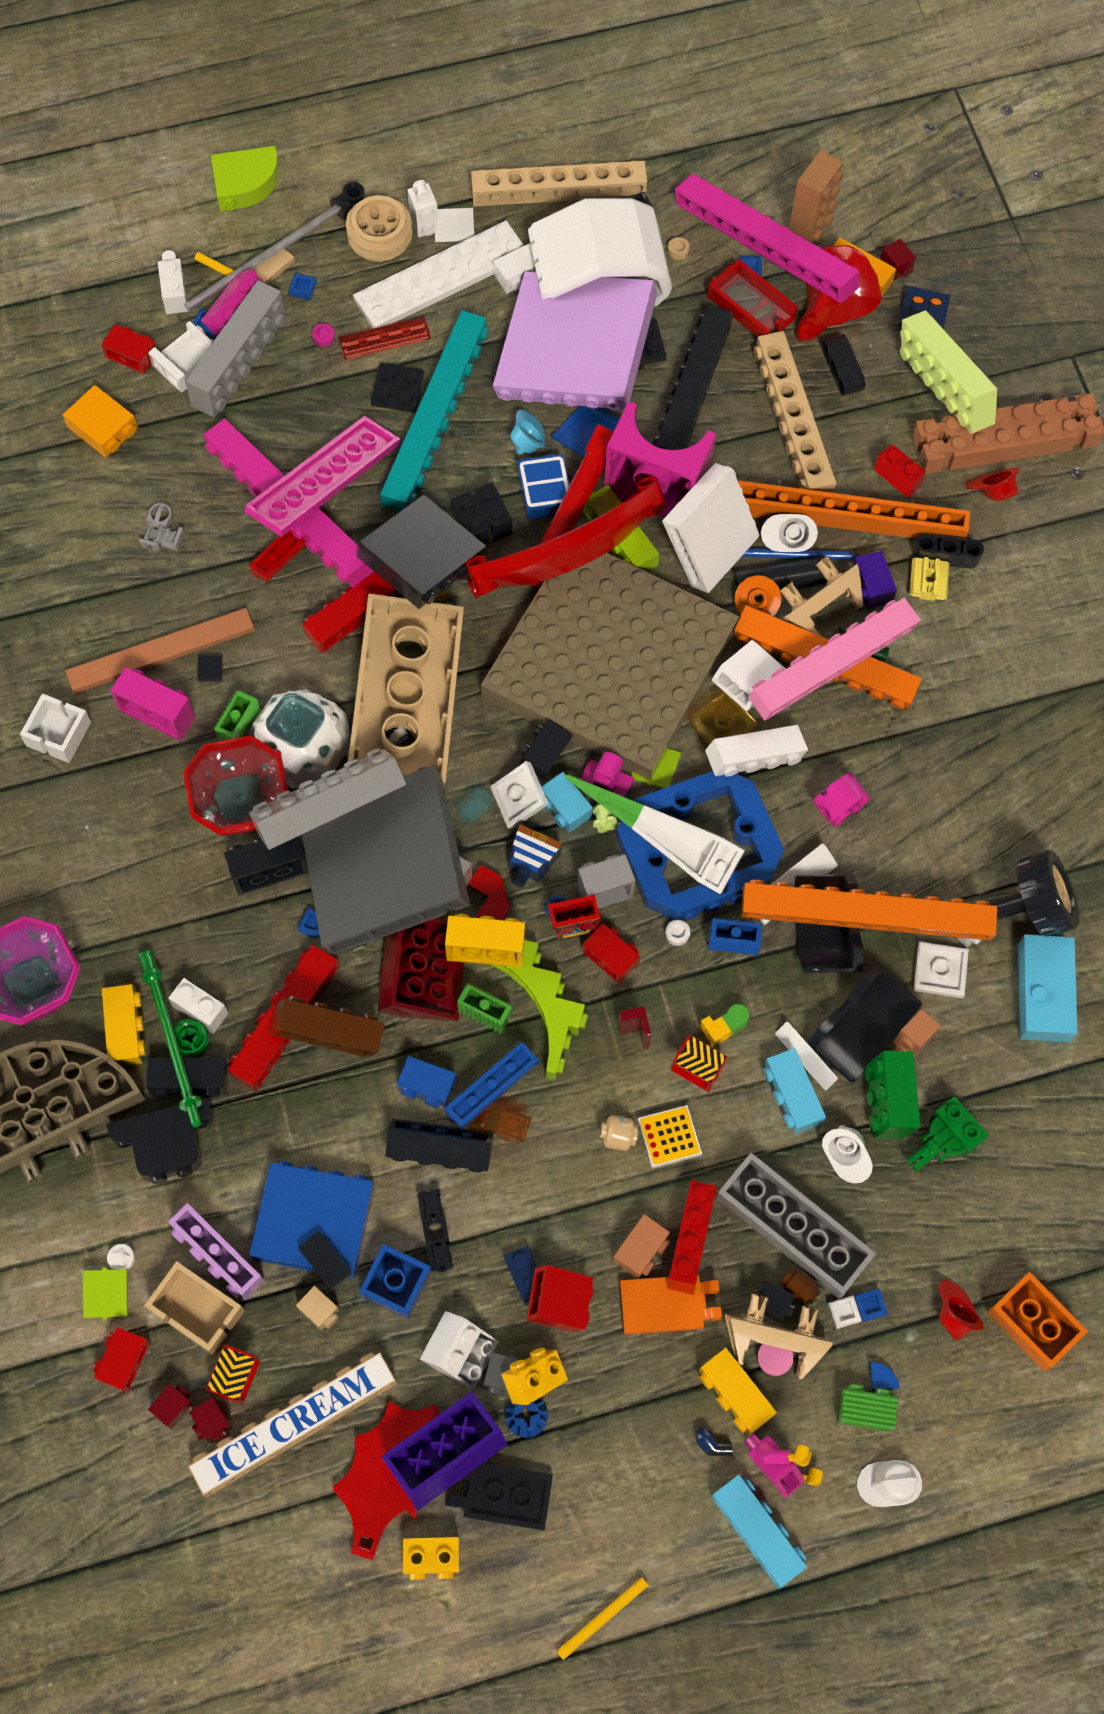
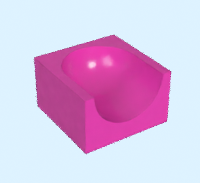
[604,401,716,518]

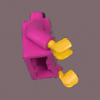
[745,1433,823,1499]

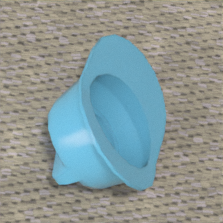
[510,409,545,455]

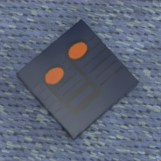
[898,286,950,330]

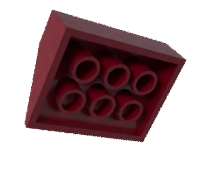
[378,918,464,1022]

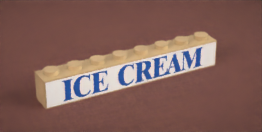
[188,1352,397,1497]

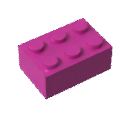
[110,667,195,741]

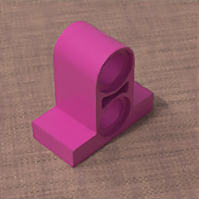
[581,752,634,798]

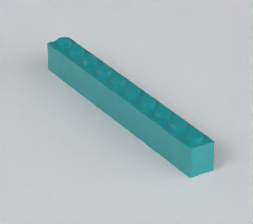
[380,310,490,512]

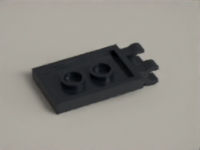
[445,1463,553,1531]

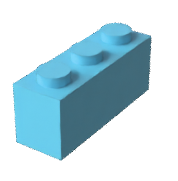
[763,1048,826,1134]

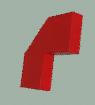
[468,865,510,921]

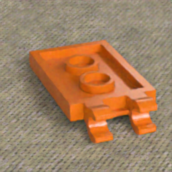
[620,1275,722,1335]

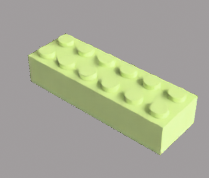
[900,310,997,434]

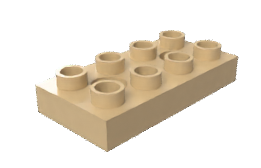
[348,594,464,786]

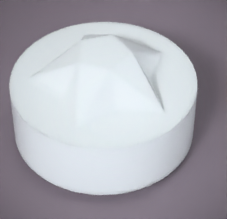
[107,1244,135,1270]

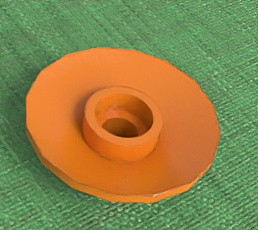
[735,575,782,616]

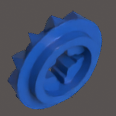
[505,1398,548,1438]

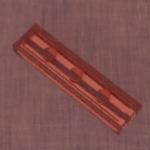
[338,316,431,360]

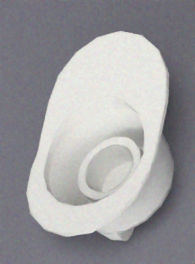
[761,514,818,552]
[822,1125,873,1183]
[857,1460,922,1507]

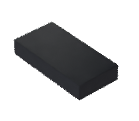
[298,1231,352,1290]

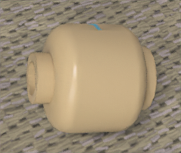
[599,1115,638,1151]

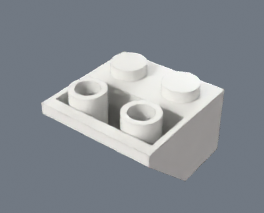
[420,1311,499,1390]

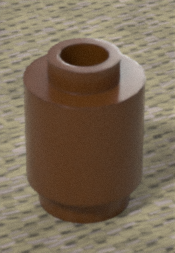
[780,1266,821,1305]

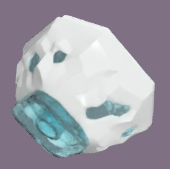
[246,689,351,789]

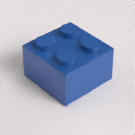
[359,1244,432,1320]

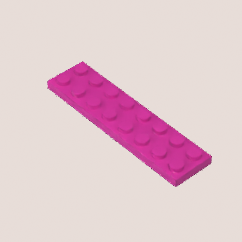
[245,416,400,537]

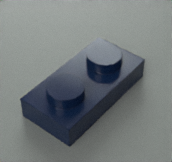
[503,1245,537,1306]

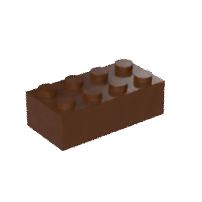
[269,996,385,1058]

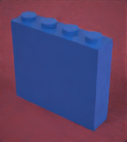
[249,1161,375,1279]

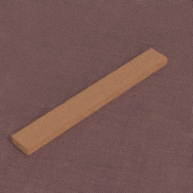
[65,608,255,694]

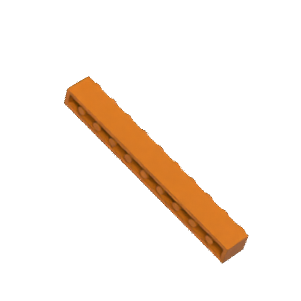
[738,481,970,539]
[741,880,997,941]

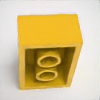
[445,914,525,967]

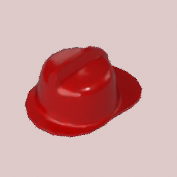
[965,467,1020,501]
[938,1280,984,1341]

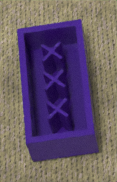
[381,1391,507,1511]

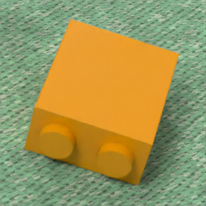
[62,385,138,458]

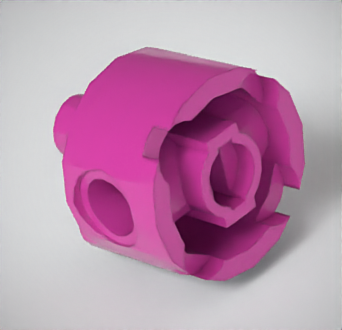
[812,772,871,828]

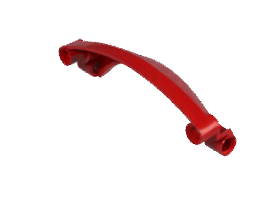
[466,476,666,599]

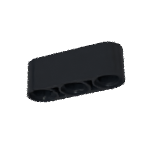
[821,334,866,396]
[913,533,984,569]

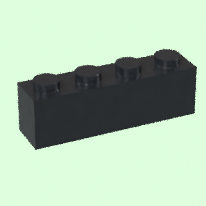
[385,1118,494,1173]

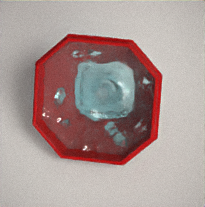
[183,736,288,836]

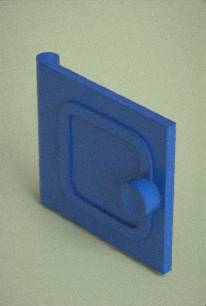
[551,406,620,458]

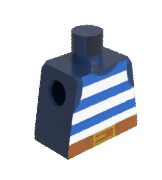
[508,824,562,888]

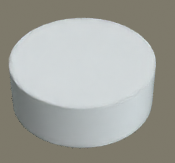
[665,920,690,946]

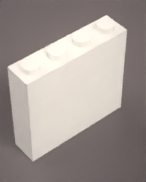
[662,463,760,593]

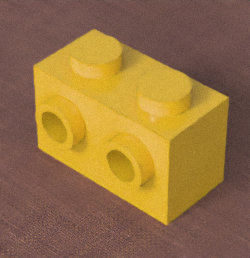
[501,1347,568,1405]
[403,1537,460,1580]

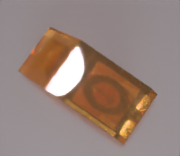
[467,1104,531,1142]

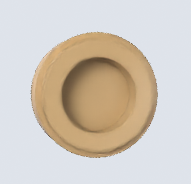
[667,237,690,260]

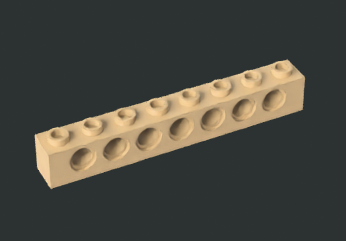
[471,161,647,206]
[754,331,836,493]

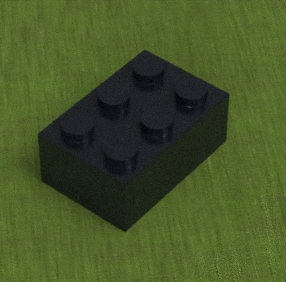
[224,836,308,896]

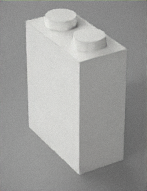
[712,640,786,711]

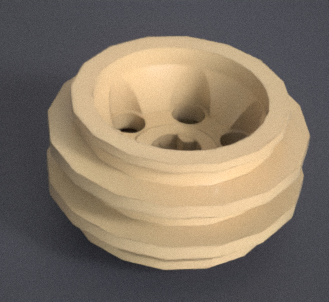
[345,195,413,262]

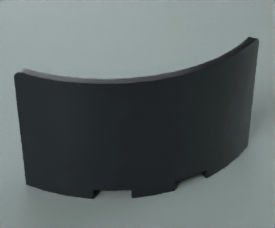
[794,874,864,973]
[807,964,922,1083]

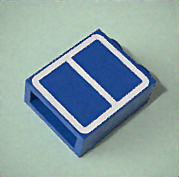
[518,454,570,520]

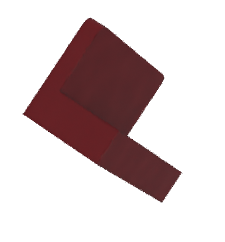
[617,1006,651,1050]

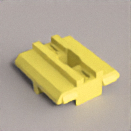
[909,557,950,601]

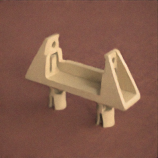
[780,556,863,636]
[725,1293,833,1379]

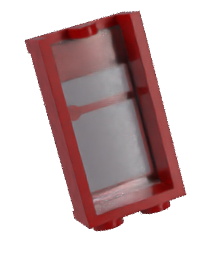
[707,259,798,338]

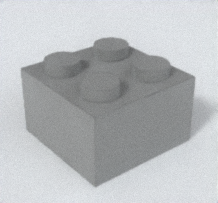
[577,854,636,909]

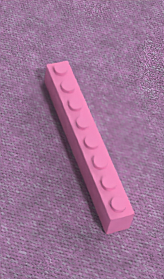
[748,598,921,721]

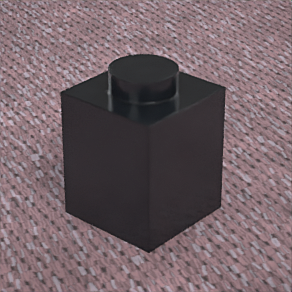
[758,1281,796,1323]

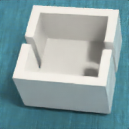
[20,694,91,763]

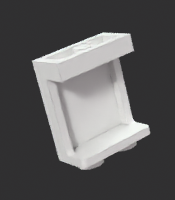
[148,321,214,393]

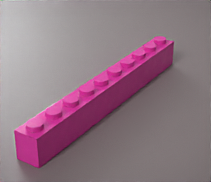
[675,173,860,303]
[203,418,374,588]

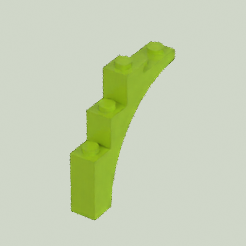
[491,940,588,1080]

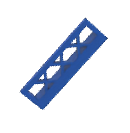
[444,1042,539,1129]

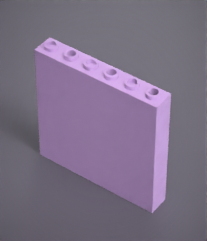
[493,271,657,410]

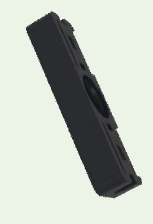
[417,1189,454,1273]

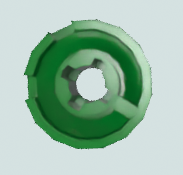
[173,1019,210,1058]

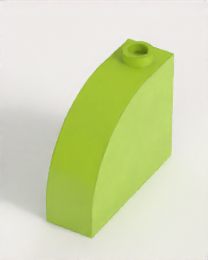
[211,146,279,211]

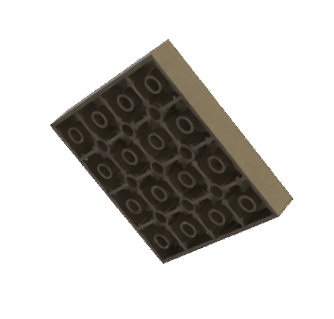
[481,553,739,781]

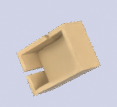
[144,1261,245,1355]

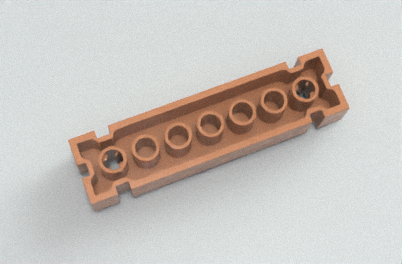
[912,393,1104,474]

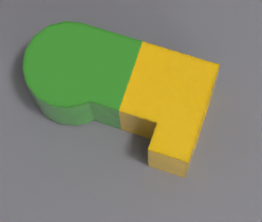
[699,1004,749,1047]

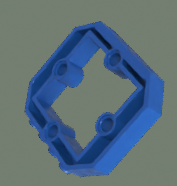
[616,771,784,920]

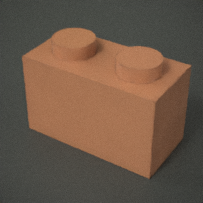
[893,1009,941,1059]
[613,1214,670,1279]

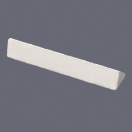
[759,843,838,925]

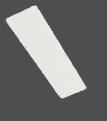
[775,1022,838,1090]

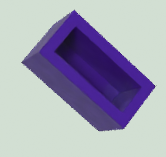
[853,551,897,608]

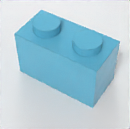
[541,772,593,833]

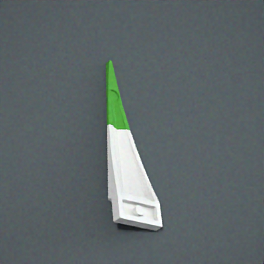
[565,775,745,894]

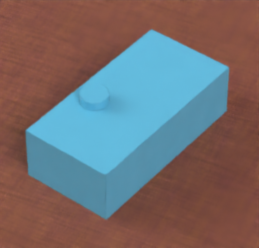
[1018,935,1077,1042]

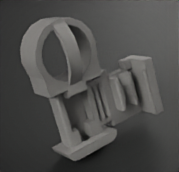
[139,503,185,551]

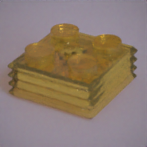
[690,691,757,745]

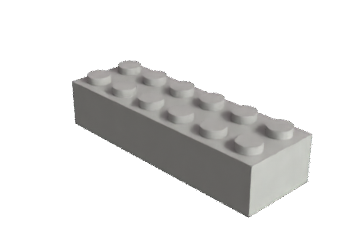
[185,280,286,418]
[249,748,406,850]
[716,1153,876,1299]

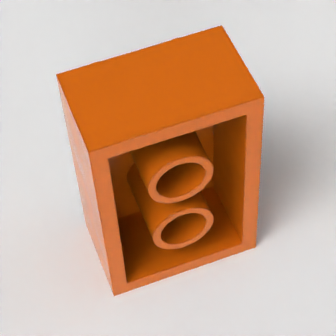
[987,1272,1088,1372]

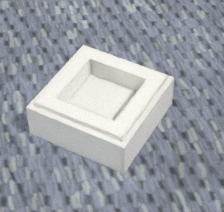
[827,1296,862,1329]

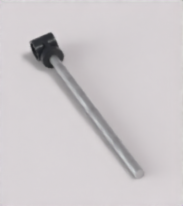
[184,182,365,311]

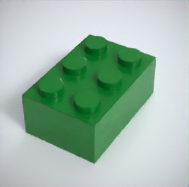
[865,1051,921,1140]

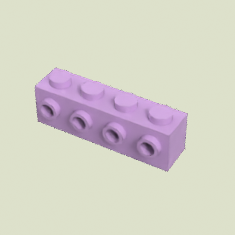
[168,1203,264,1301]

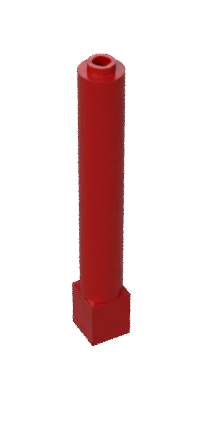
[529,424,614,589]

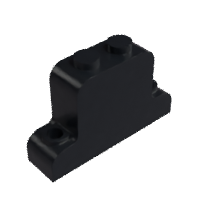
[106,1098,214,1184]

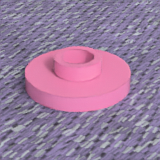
[757,1344,793,1376]

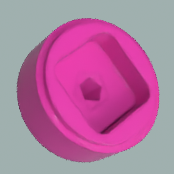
[312,323,335,347]

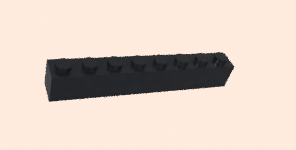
[652,305,733,450]

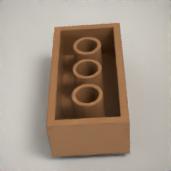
[789,150,844,244]

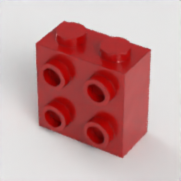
[526,1265,594,1333]

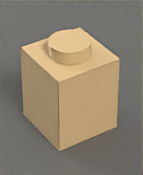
[296,1286,339,1331]

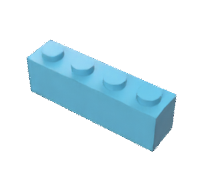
[711,1475,807,1589]

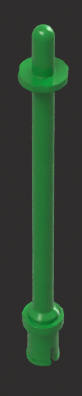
[138,951,202,1128]

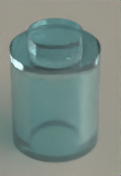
[455,788,493,826]

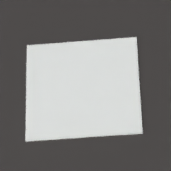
[435,208,474,242]

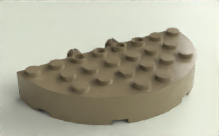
[0,1040,145,1184]

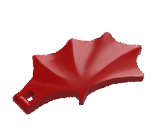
[333,1402,438,1561]

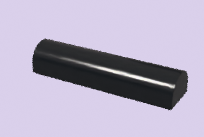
[734,557,827,589]

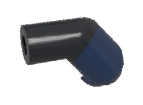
[695,1427,732,1456]

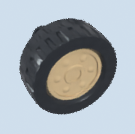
[990,850,1079,937]

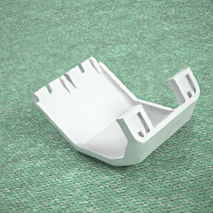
[528,198,672,306]

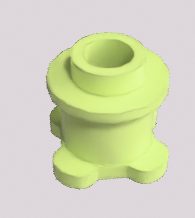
[593,803,620,833]

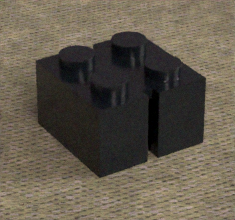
[451,482,513,545]

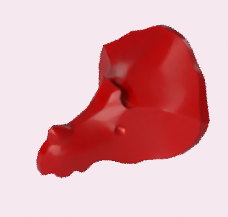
[796,245,882,342]

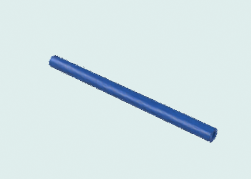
[741,548,855,560]

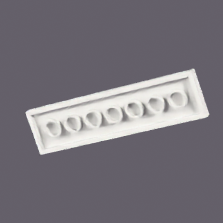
[353,221,524,332]

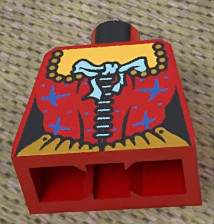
[548,895,601,939]

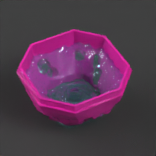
[0,916,80,1026]

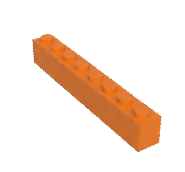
[734,605,922,710]

